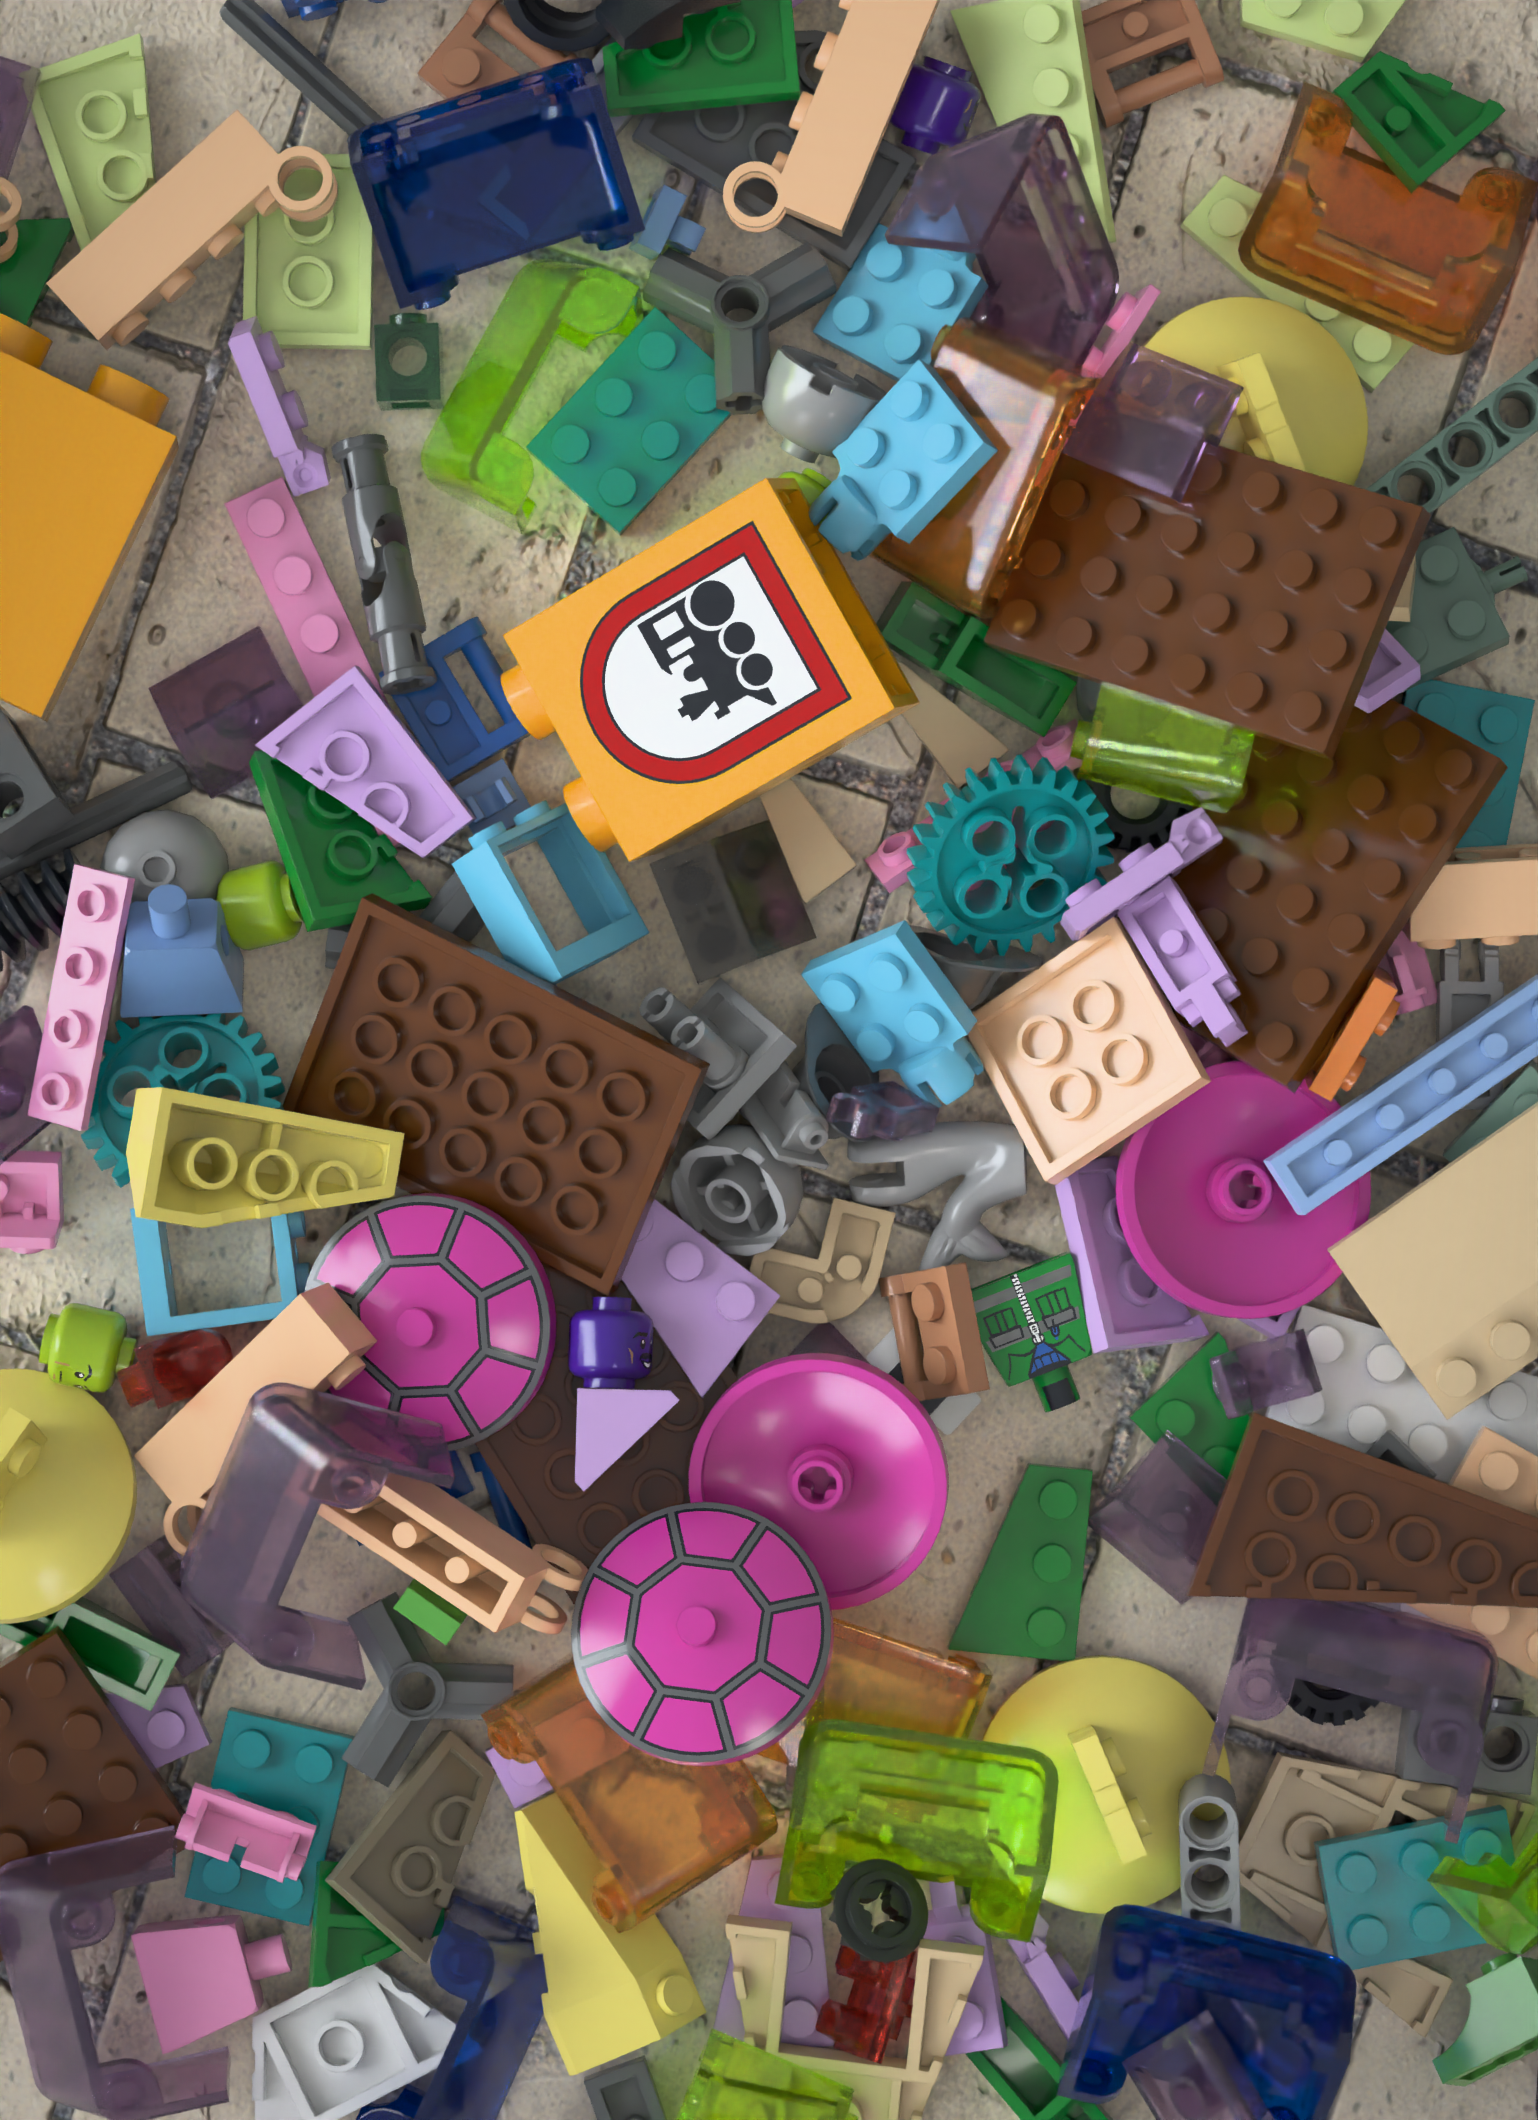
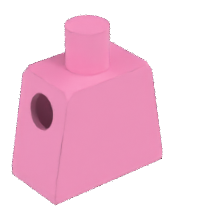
[131,1915,292,2054]

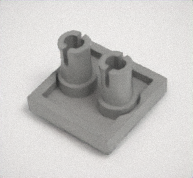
[639,977,797,1141]

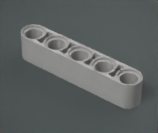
[1178,1773,1244,2095]

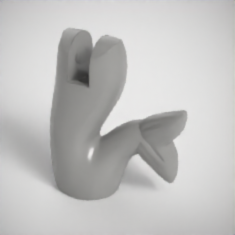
[847,1121,1027,1271]

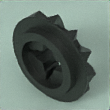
[829,1859,928,1964]

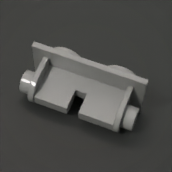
[739,1060,829,1170]

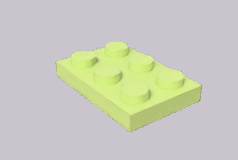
[243,153,375,350]

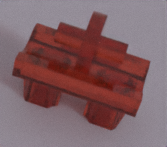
[117,1328,233,1409]
[815,1945,916,2064]

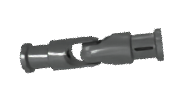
[331,434,437,695]

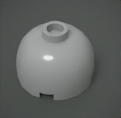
[762,345,887,463]
[100,809,229,904]
[671,1124,803,1256]

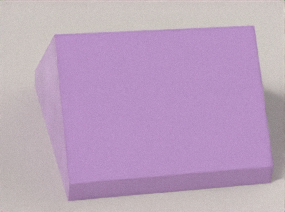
[575,1388,679,1491]

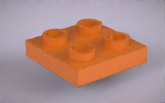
[1304,966,1400,1102]

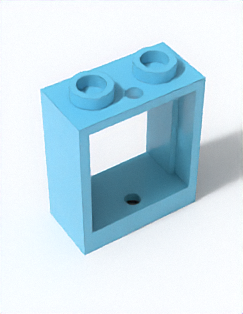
[452,800,649,985]
[130,1208,311,1336]

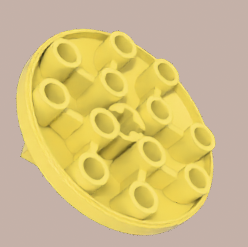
[1116,297,1368,486]
[0,1369,137,1624]
[974,1655,1231,1914]

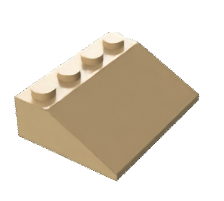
[1327,1102,1538,1420]

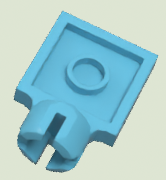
[813,190,991,382]
[808,359,998,561]
[801,920,984,1110]

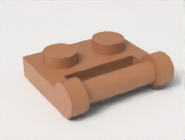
[417,0,588,155]
[1081,0,1224,128]
[879,1262,990,1401]

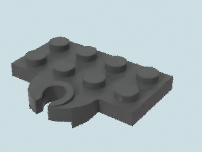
[632,30,916,271]

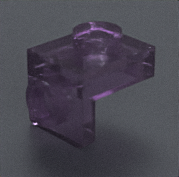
[1210,1329,1323,1419]

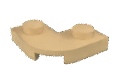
[749,1197,896,1324]

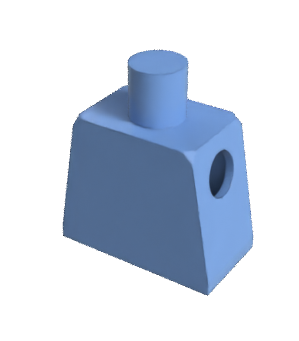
[120,884,244,1018]

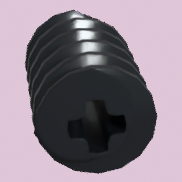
[0,848,81,972]

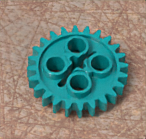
[906,754,1115,956]
[81,1013,285,1188]

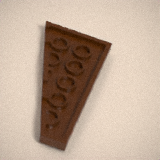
[1185,1412,1538,1608]

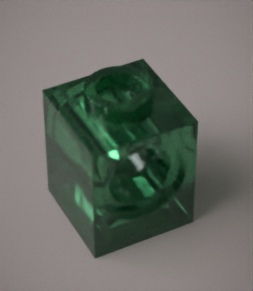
[374,313,445,411]

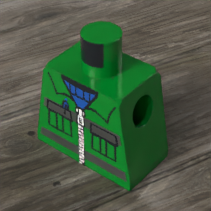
[971,1251,1092,1412]

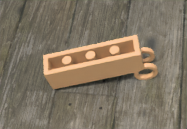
[723,0,940,237]
[46,110,338,350]
[1402,843,1538,949]
[134,1282,377,1559]
[286,1427,588,1634]

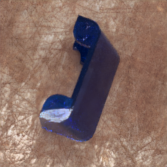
[347,58,646,310]
[356,1896,548,2120]
[1057,1904,1357,2120]

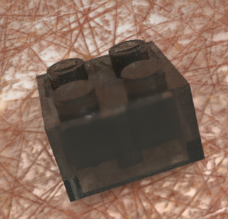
[650,820,817,986]

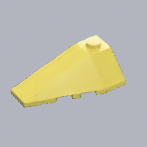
[126,1087,405,1228]
[514,1786,706,2076]

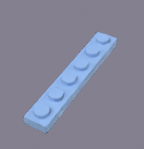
[1263,974,1538,1215]

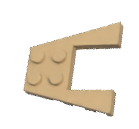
[759,656,1009,904]
[1238,1752,1537,2038]
[725,1914,985,2120]

